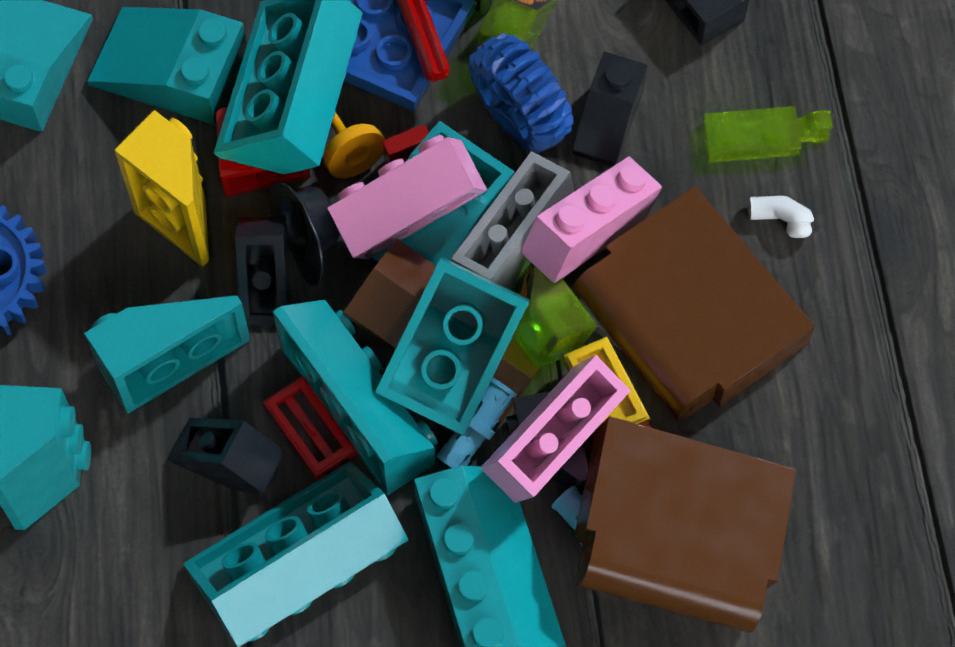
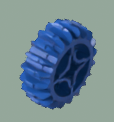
[468,33,574,154]

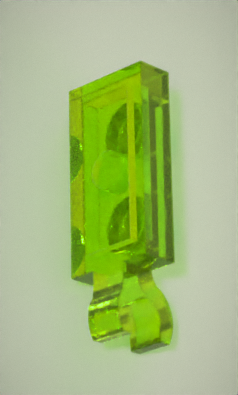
[703,106,833,163]

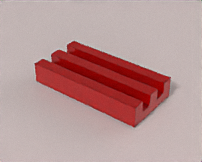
[263,376,357,481]

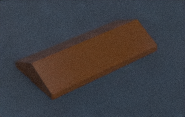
[343,238,553,425]

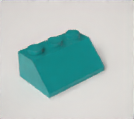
[0,385,91,530]

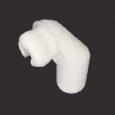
[748,196,814,238]

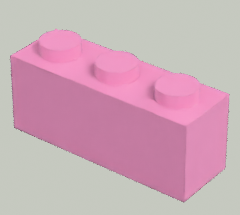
[328,135,487,259]
[521,156,663,283]
[480,355,631,503]

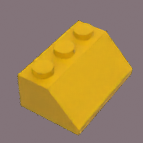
[115,110,209,267]

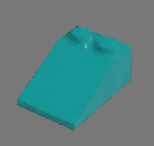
[0,0,93,132]
[87,7,247,125]
[375,257,529,436]
[84,295,251,414]

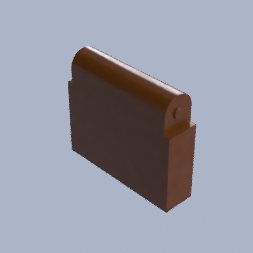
[572,186,815,420]
[573,416,796,633]

